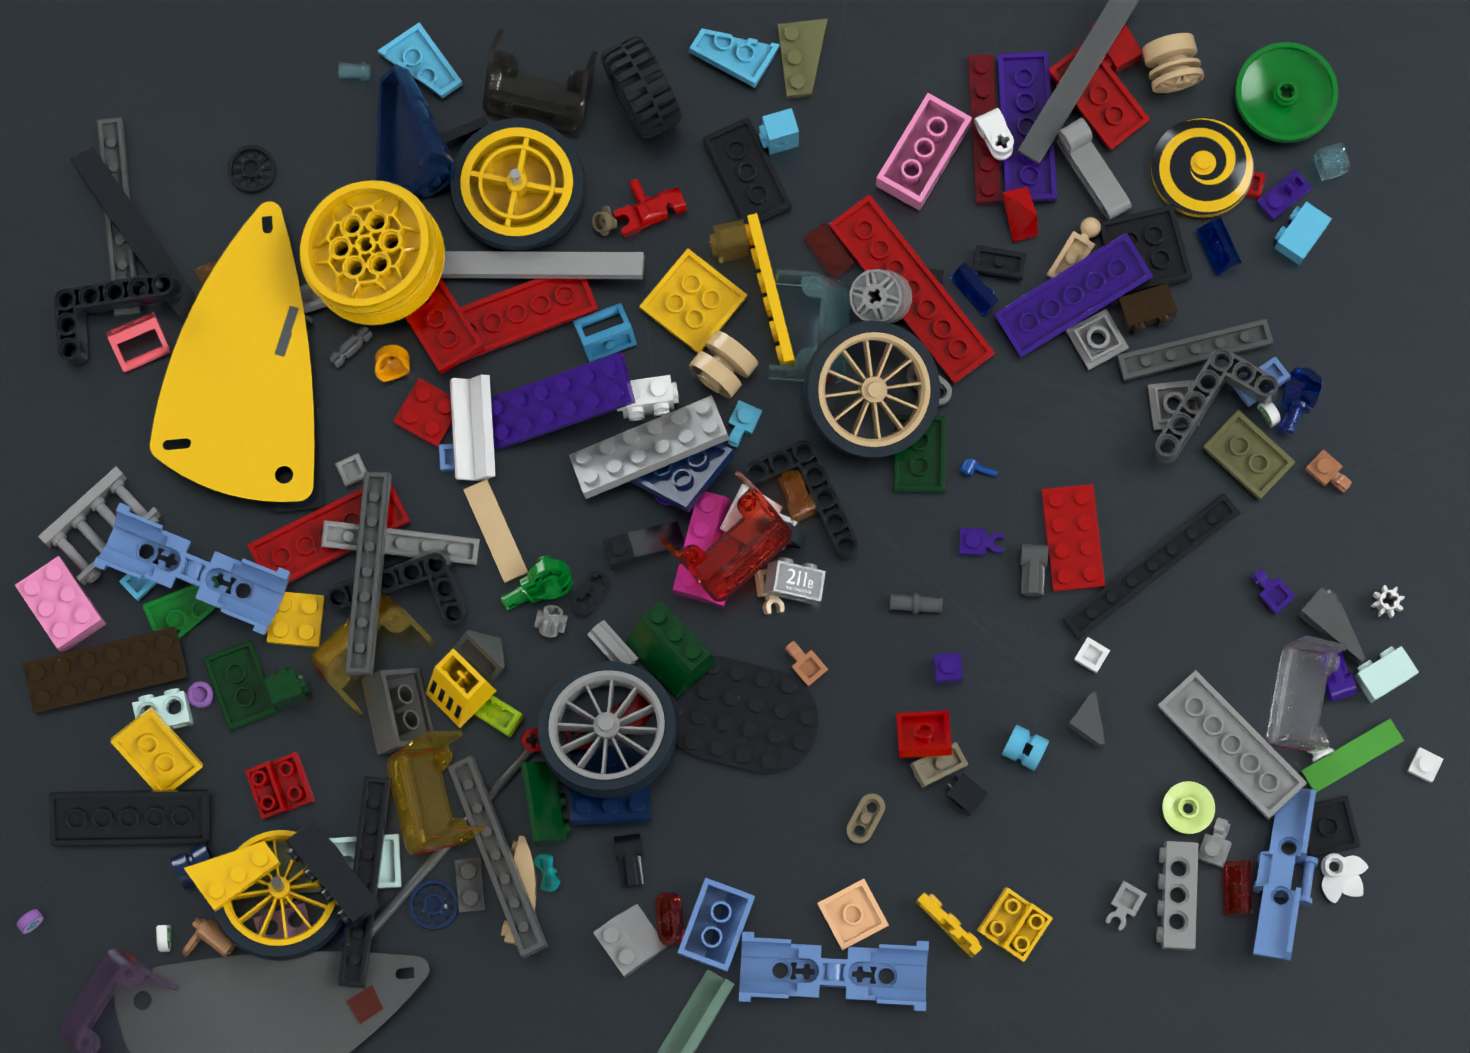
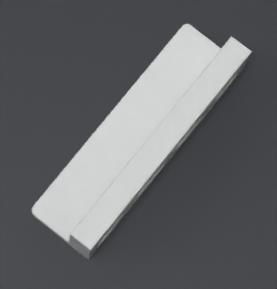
[450,374,495,481]

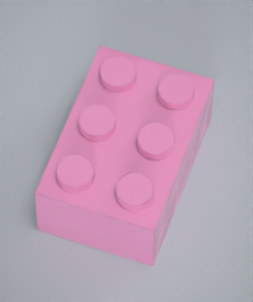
[15,556,106,653]

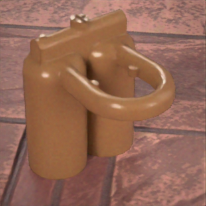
[182,918,238,957]

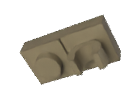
[910,742,969,788]

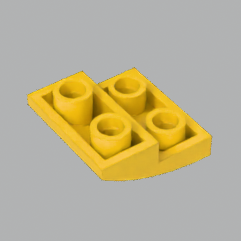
[977,887,1053,962]

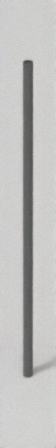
[372,737,539,937]

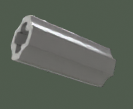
[587,620,639,665]

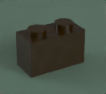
[1116,283,1177,333]

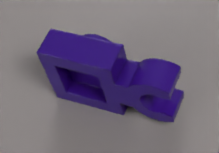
[959,528,1004,556]

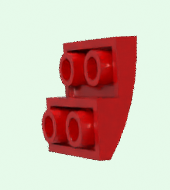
[245,752,315,820]

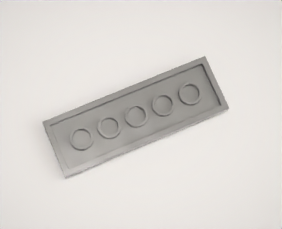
[569,395,730,499]
[1158,670,1307,820]

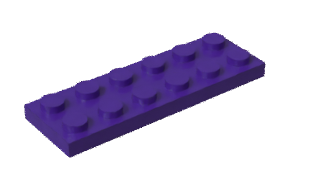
[997,51,1057,202]
[994,233,1153,357]
[491,352,636,450]

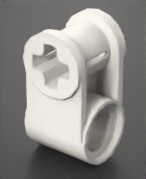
[974,108,1014,160]

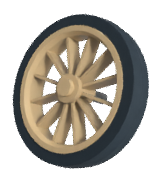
[803,321,940,458]

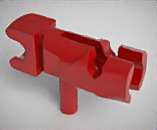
[613,179,688,238]

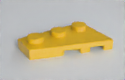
[184,841,281,912]
[916,893,983,958]

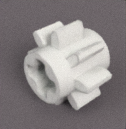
[1371,585,1405,618]

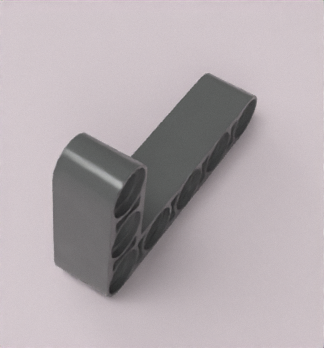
[1155,349,1278,463]

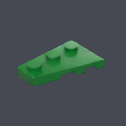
[143,577,220,639]

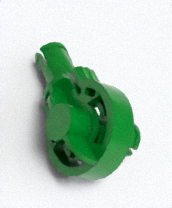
[501,555,573,611]

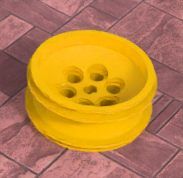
[300,180,445,325]

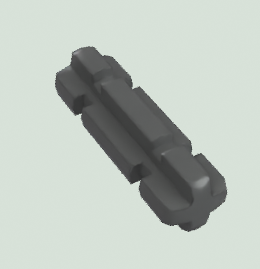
[329,326,373,368]

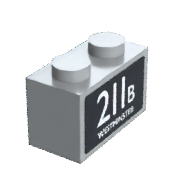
[763,557,826,604]

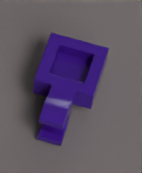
[1251,568,1296,614]

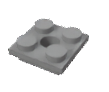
[1066,309,1129,371]
[1147,380,1200,431]

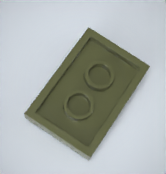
[1203,410,1296,501]

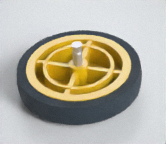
[450,118,585,252]

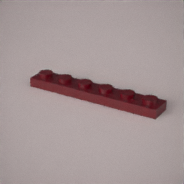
[968,54,1002,205]

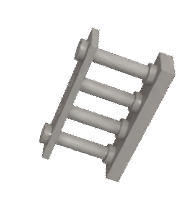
[38,467,162,585]

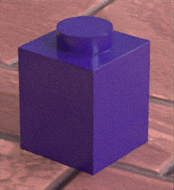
[933,653,963,685]

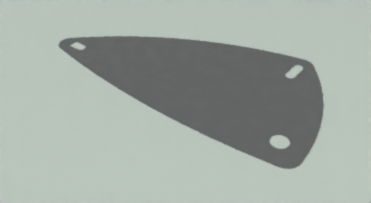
[113,951,429,1053]

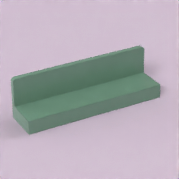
[657,970,735,1053]

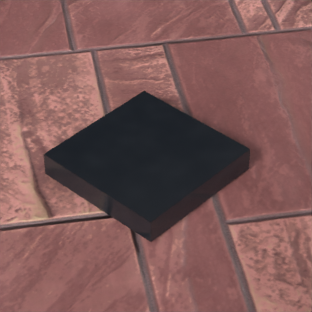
[1307,795,1361,857]

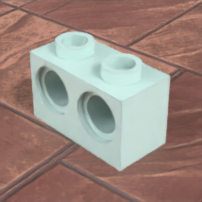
[132,688,194,730]

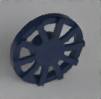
[409,880,459,930]

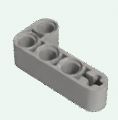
[1056,118,1132,220]

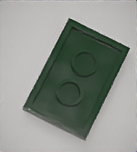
[893,415,946,493]
[203,639,279,731]

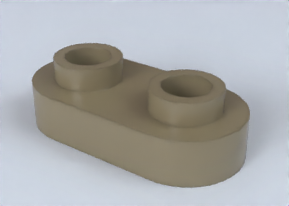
[846,794,885,844]

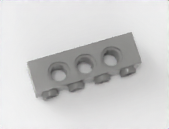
[1156,841,1199,951]

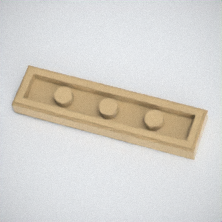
[463,479,528,584]

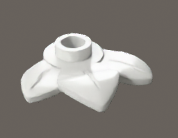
[1320,853,1368,903]

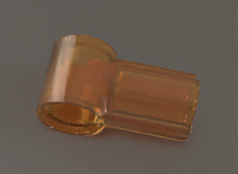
[778,470,818,523]

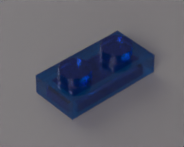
[1197,217,1242,275]
[951,262,999,316]

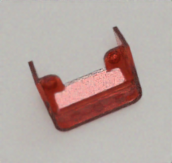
[660,470,792,602]

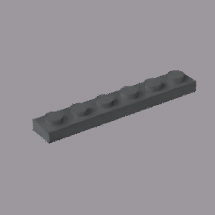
[1117,319,1274,382]

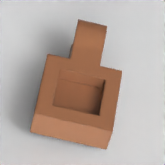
[1305,449,1352,494]
[785,641,828,687]

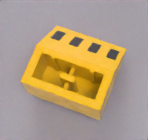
[426,648,497,728]

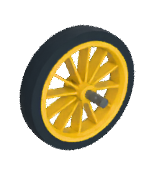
[212,820,346,961]

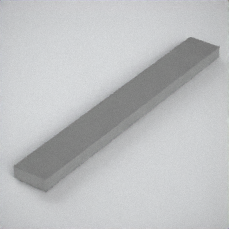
[441,251,645,279]

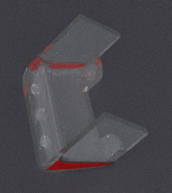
[1266,635,1347,752]

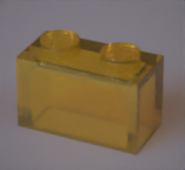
[709,219,749,263]

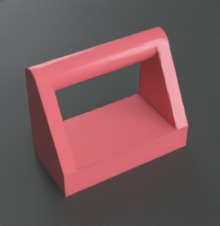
[107,311,172,373]

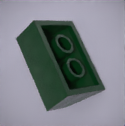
[625,600,715,698]
[521,761,571,847]

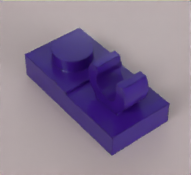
[1256,169,1312,222]

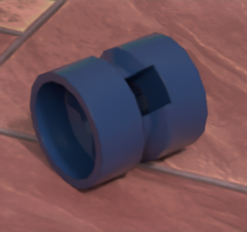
[171,843,213,890]

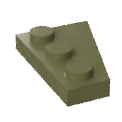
[778,18,828,99]

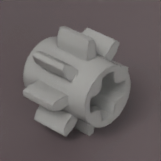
[534,605,568,638]

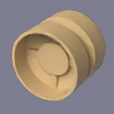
[689,330,758,399]

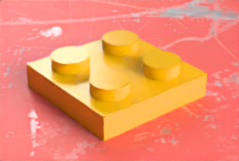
[267,592,326,648]

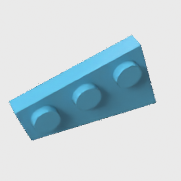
[378,23,463,99]
[689,28,780,88]

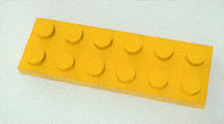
[744,213,798,373]

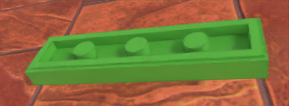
[1300,718,1404,793]

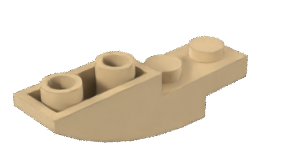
[501,835,537,945]

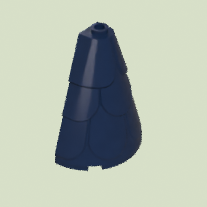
[376,66,455,199]

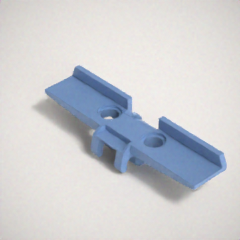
[1253,788,1318,961]

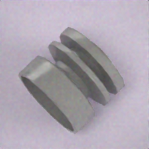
[849,269,912,323]

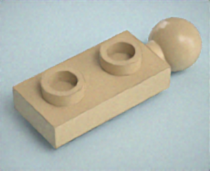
[1046,217,1101,278]

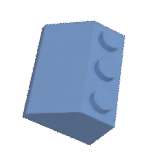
[678,877,755,972]

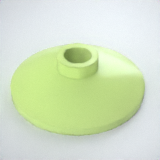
[1162,781,1215,834]

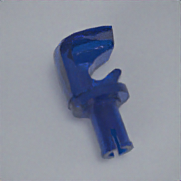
[1279,367,1323,434]

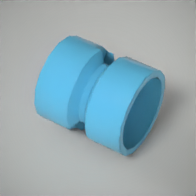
[1001,724,1049,771]

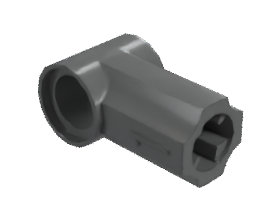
[1020,544,1048,597]

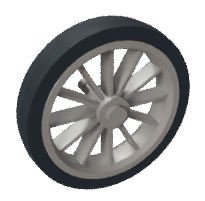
[538,661,678,798]

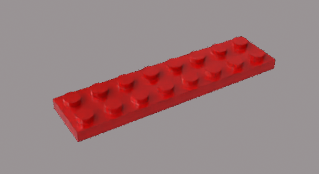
[829,194,995,385]

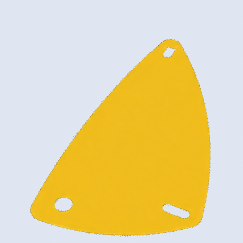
[150,201,314,502]

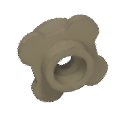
[592,206,617,236]

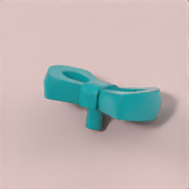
[533,853,560,892]

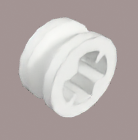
[1307,739,1334,762]

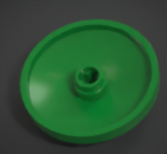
[1235,42,1338,143]

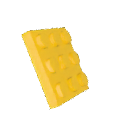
[639,248,748,354]

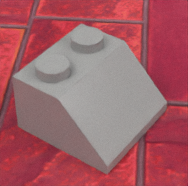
[593,904,668,978]

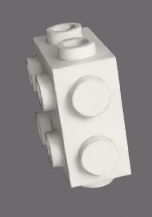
[617,375,679,421]

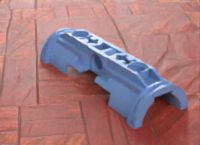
[93,503,290,635]
[739,931,929,1011]

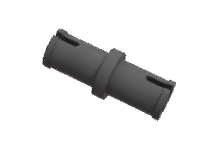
[889,593,943,614]

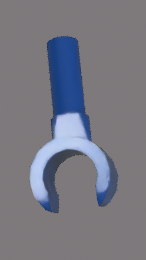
[959,459,998,477]

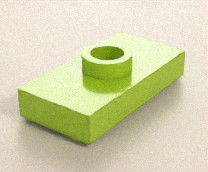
[474,695,525,738]

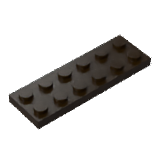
[22,626,188,714]

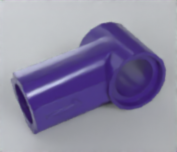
[1317,646,1357,702]

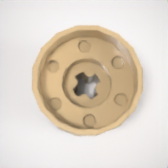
[1142,33,1204,93]

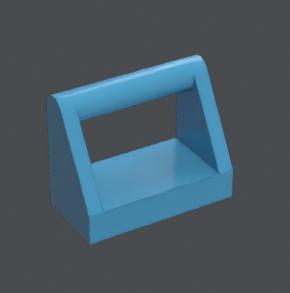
[573,302,637,363]

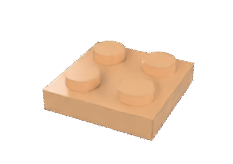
[817,879,889,951]

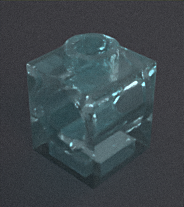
[1314,142,1351,181]

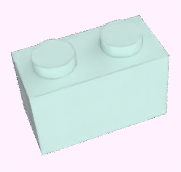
[1354,646,1419,703]

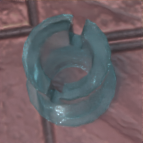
[338,62,371,82]

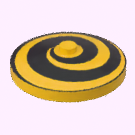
[1151,117,1254,218]

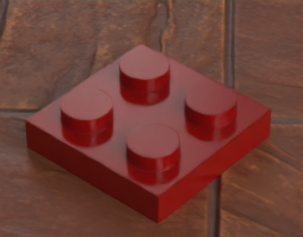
[393,378,452,448]
[896,710,952,758]

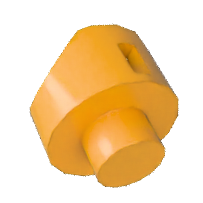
[375,345,410,382]

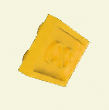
[110,706,203,790]

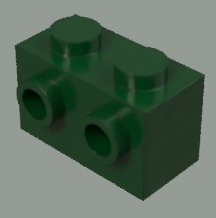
[264,667,310,711]

